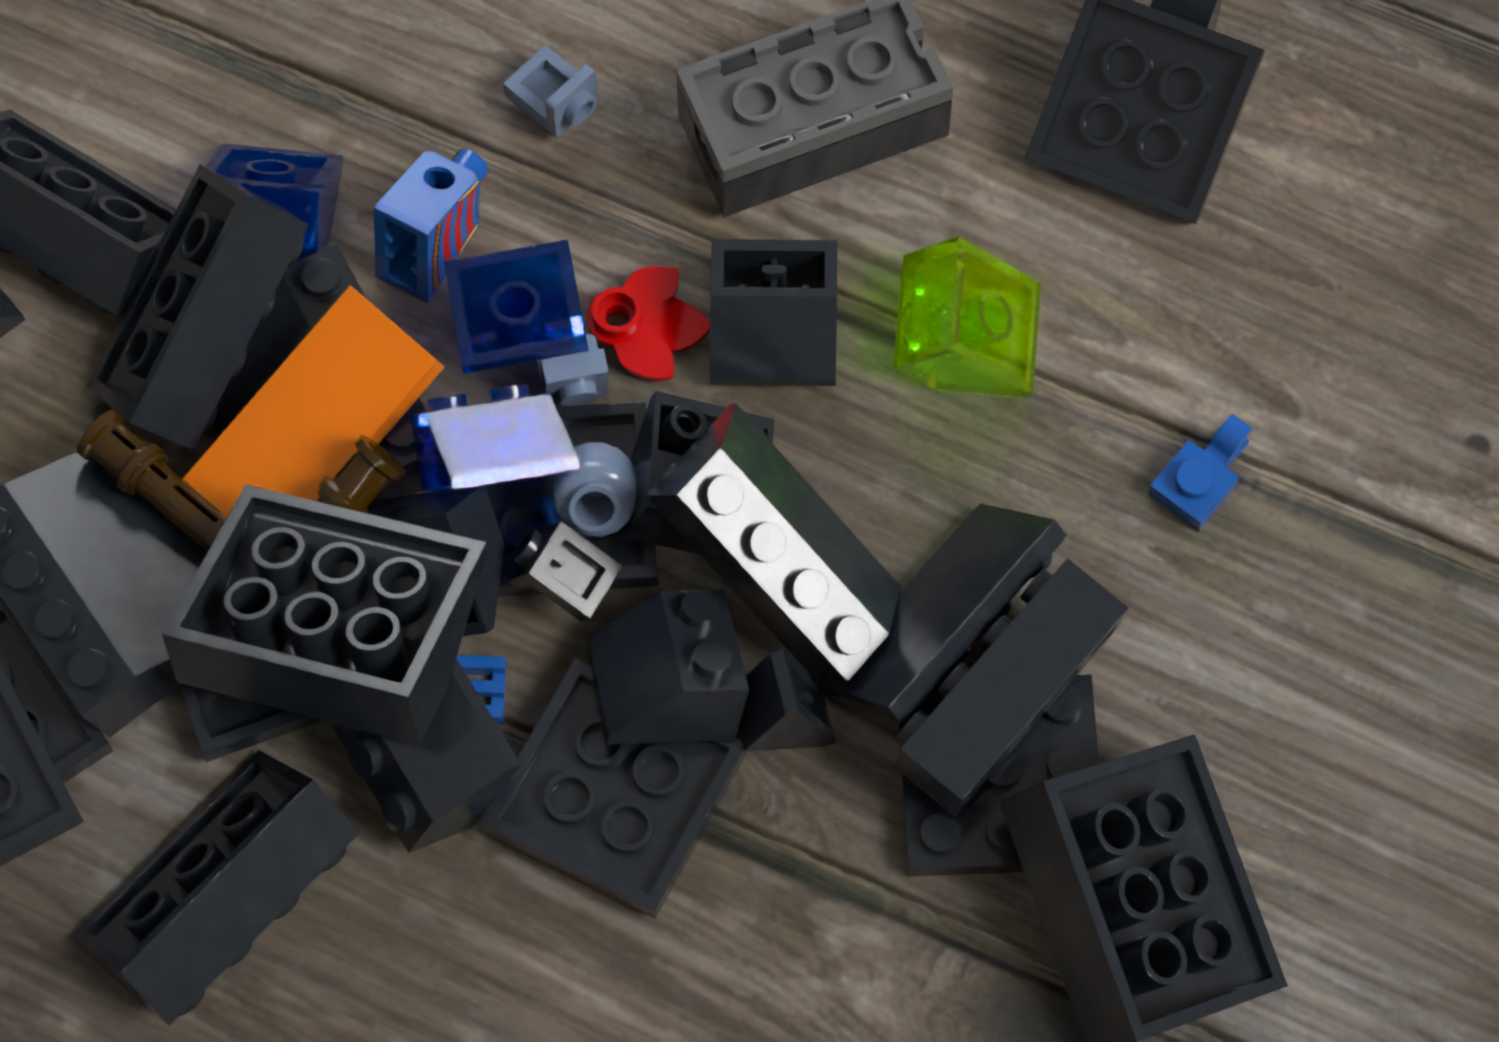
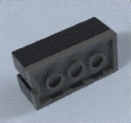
[676,0,953,217]

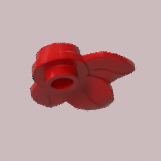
[586,265,710,381]

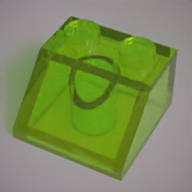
[893,236,1041,398]

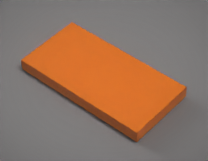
[183,285,445,517]

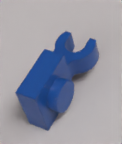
[1149,414,1253,532]

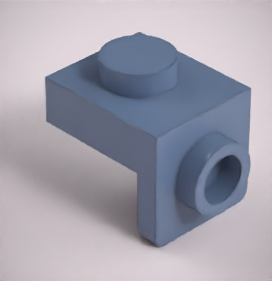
[503,45,599,139]
[535,334,609,407]

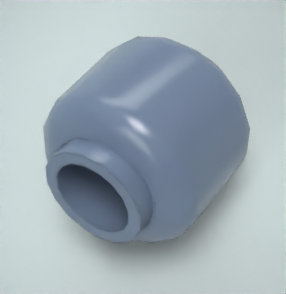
[553,442,636,537]

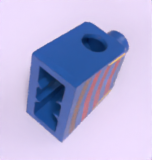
[374,149,488,303]

